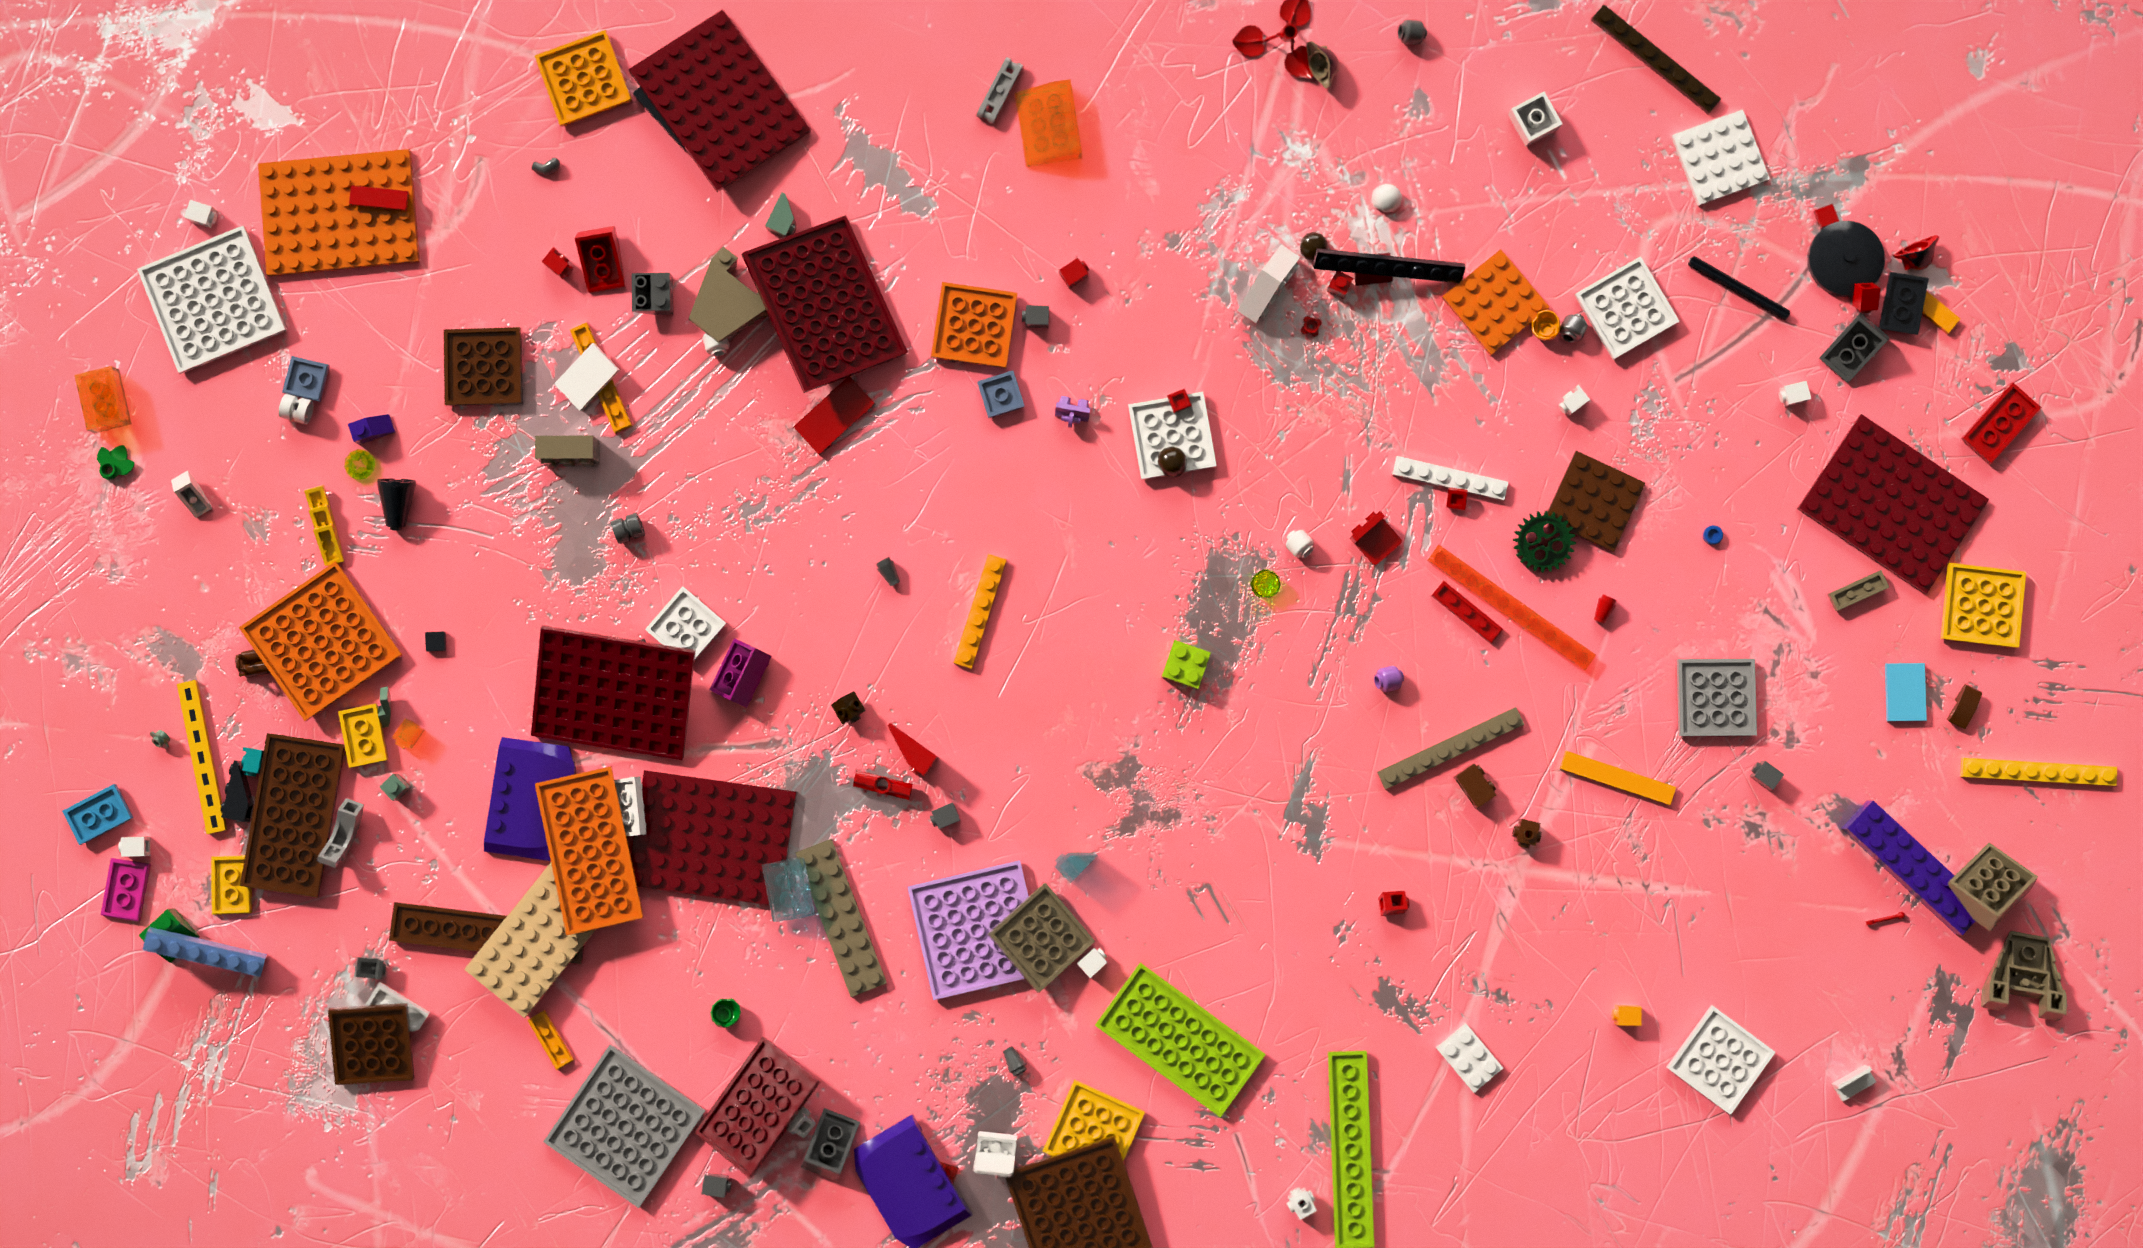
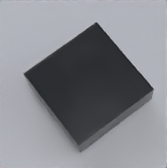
[425,631,446,652]

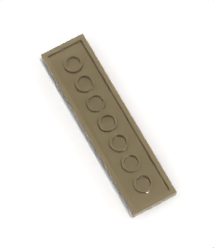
[796,839,887,997]

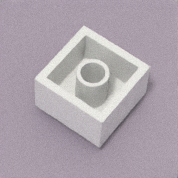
[1508,91,1562,147]

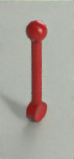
[1866,912,1905,925]

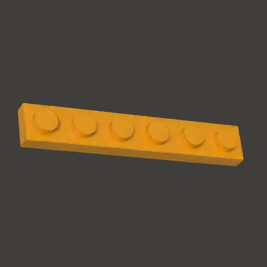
[953,554,1007,669]

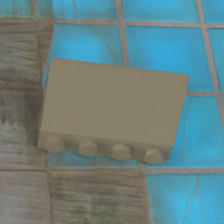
[1948,842,2038,931]

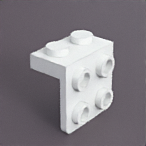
[974,1131,1017,1177]

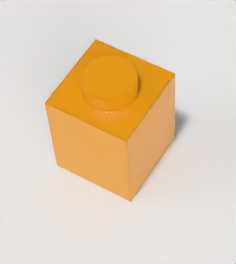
[1611,1005,1642,1026]

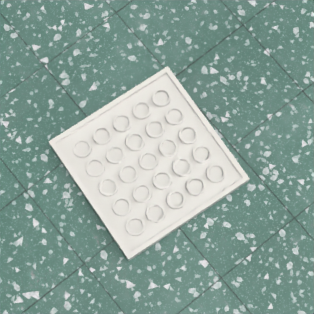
[137,226,287,374]

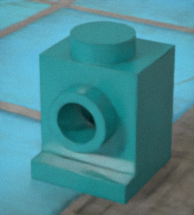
[241,747,264,777]

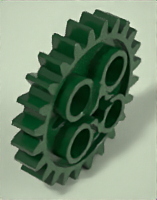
[1513,510,1576,573]

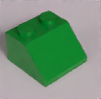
[138,908,200,963]

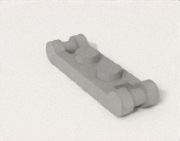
[976,57,1024,124]

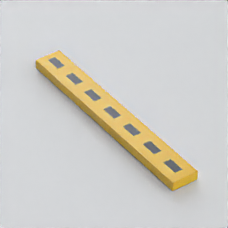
[177,680,227,834]

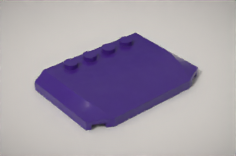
[484,737,576,861]
[854,1114,972,1248]

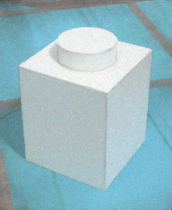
[184,200,218,228]
[1779,380,1811,407]
[118,837,151,857]
[1077,947,1108,978]

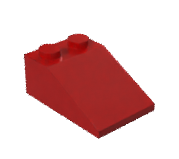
[575,226,625,293]
[888,723,939,777]

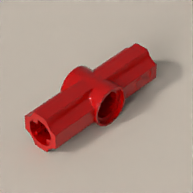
[853,770,913,800]

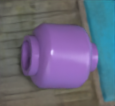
[1374,666,1404,693]

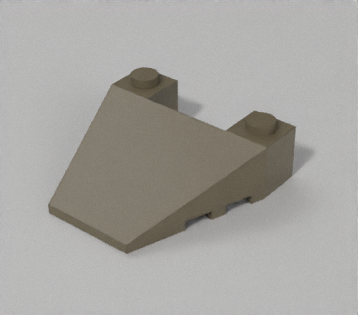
[688,246,769,343]
[1981,931,2067,1021]

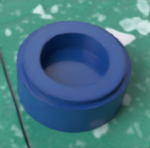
[1703,525,1723,545]

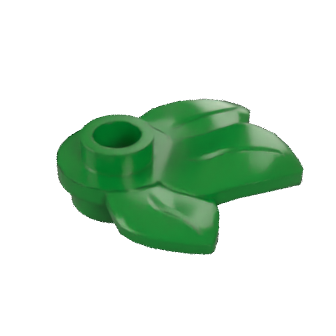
[97,445,135,480]

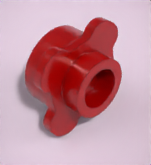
[1301,316,1322,337]

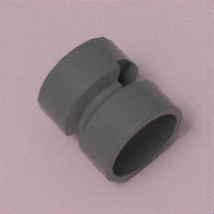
[611,512,645,544]

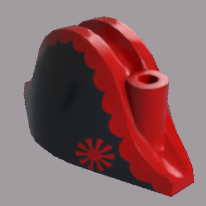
[1893,235,1939,270]

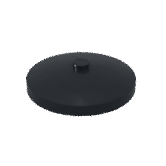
[1807,221,1885,297]

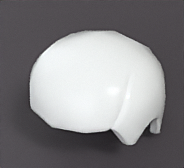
[1371,184,1403,213]

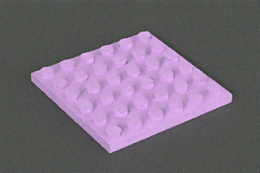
[907,860,1029,1000]

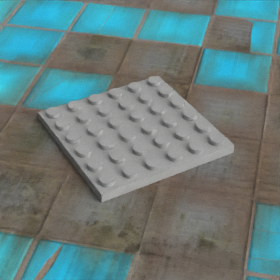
[543,1044,706,1208]

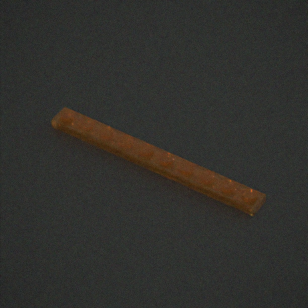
[1427,544,1596,671]

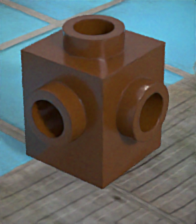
[1512,819,1542,849]

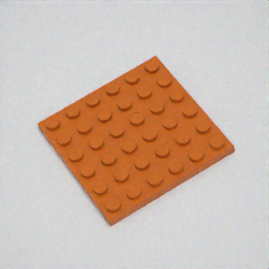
[239,561,402,722]

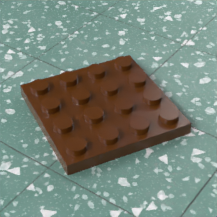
[443,327,522,406]
[1547,451,1645,552]
[328,1003,415,1085]

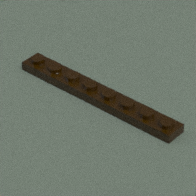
[1591,4,1722,114]

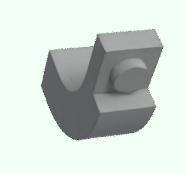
[317,798,364,868]

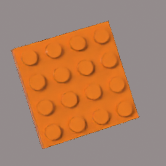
[1442,249,1549,356]
[931,282,1017,368]

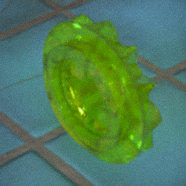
[344,449,375,480]

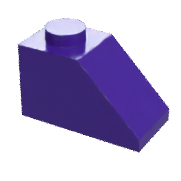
[348,414,395,445]

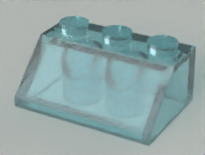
[762,857,815,922]

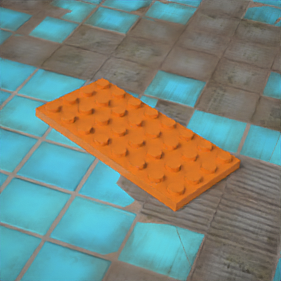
[535,766,644,936]

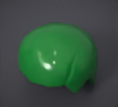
[710,998,741,1028]

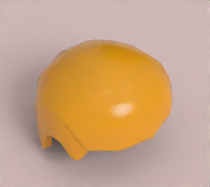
[1532,310,1561,341]

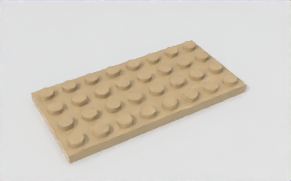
[464,863,597,1018]

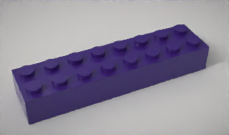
[1841,800,1975,935]

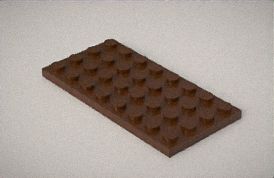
[240,733,345,897]

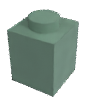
[379,773,412,801]

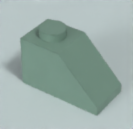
[765,192,797,238]

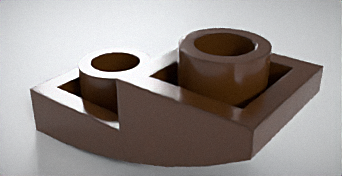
[1947,684,1982,729]

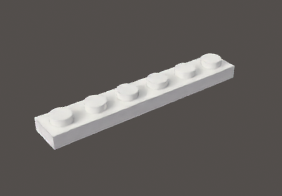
[1392,456,1508,501]

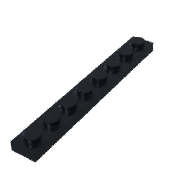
[1313,248,1466,283]

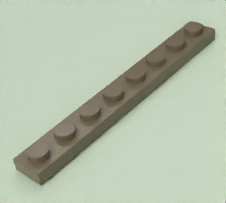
[1377,707,1524,789]

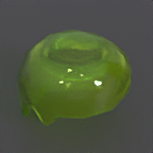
[1250,569,1281,598]

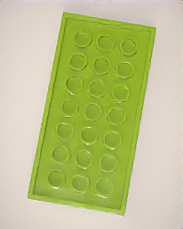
[1095,962,1266,1118]

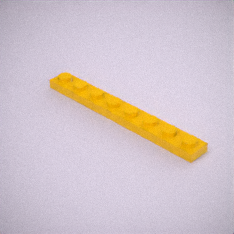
[1960,757,2117,786]

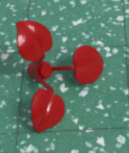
[1232,0,1313,79]

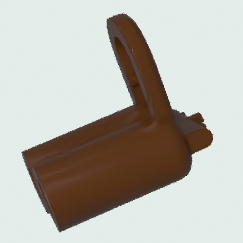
[235,649,270,678]

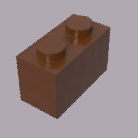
[1453,763,1496,808]

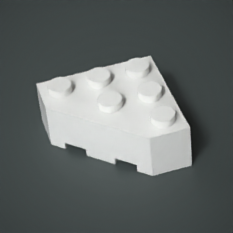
[1237,244,1300,323]

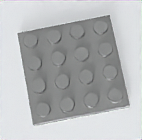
[1677,659,1757,736]

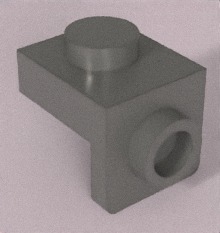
[354,957,386,980]

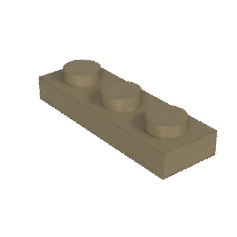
[1827,570,1889,611]

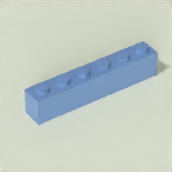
[142,927,267,977]

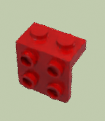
[1349,511,1402,565]

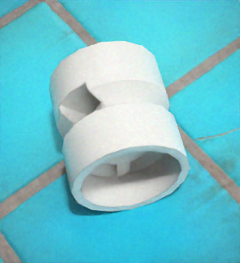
[278,394,314,424]

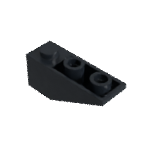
[220,760,254,822]

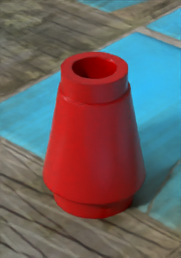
[1594,594,1617,624]

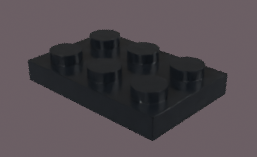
[1879,272,1929,335]

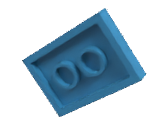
[62,784,133,845]

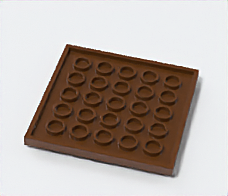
[1005,1135,1152,1248]

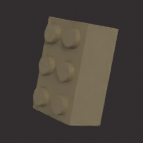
[535,435,599,467]

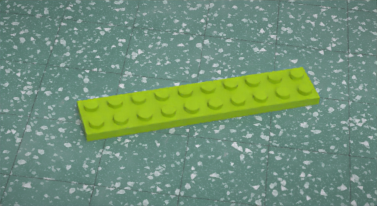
[1327,1050,1374,1248]

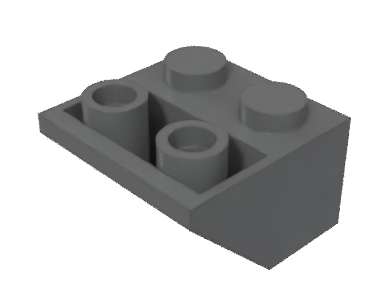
[631,272,673,315]

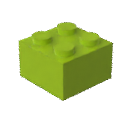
[1161,640,1211,690]

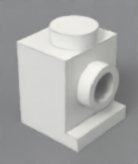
[1558,384,1590,416]

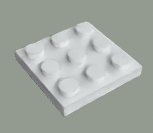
[645,586,727,660]

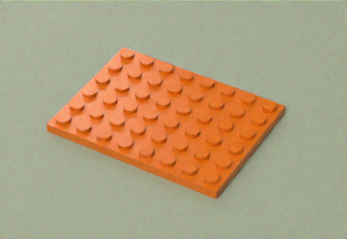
[258,149,420,276]

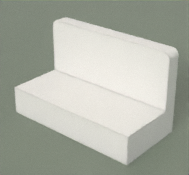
[1831,1065,1876,1101]

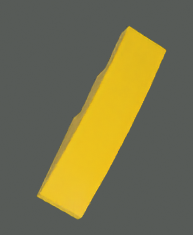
[304,485,344,566]

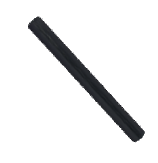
[1688,256,1791,320]

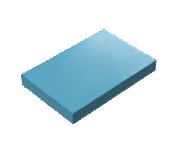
[1885,663,1927,721]

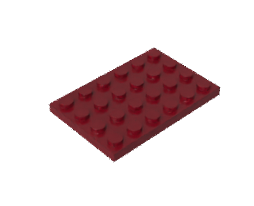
[695,1036,820,1179]

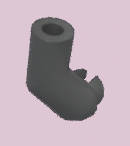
[531,158,560,175]

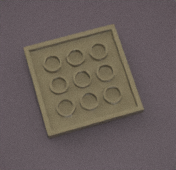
[987,883,1095,993]

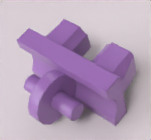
[1055,396,1090,428]

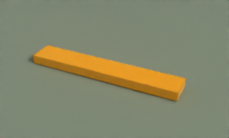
[569,322,633,434]
[1559,751,1676,805]

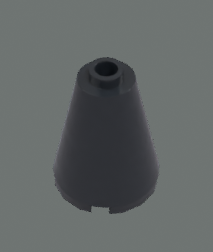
[377,478,416,531]

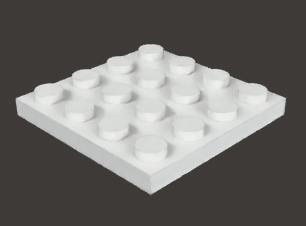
[1671,109,1770,206]
[1574,256,1679,360]
[1128,391,1217,480]
[1666,1005,1776,1115]

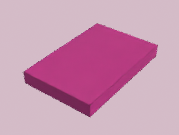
[100,858,151,921]

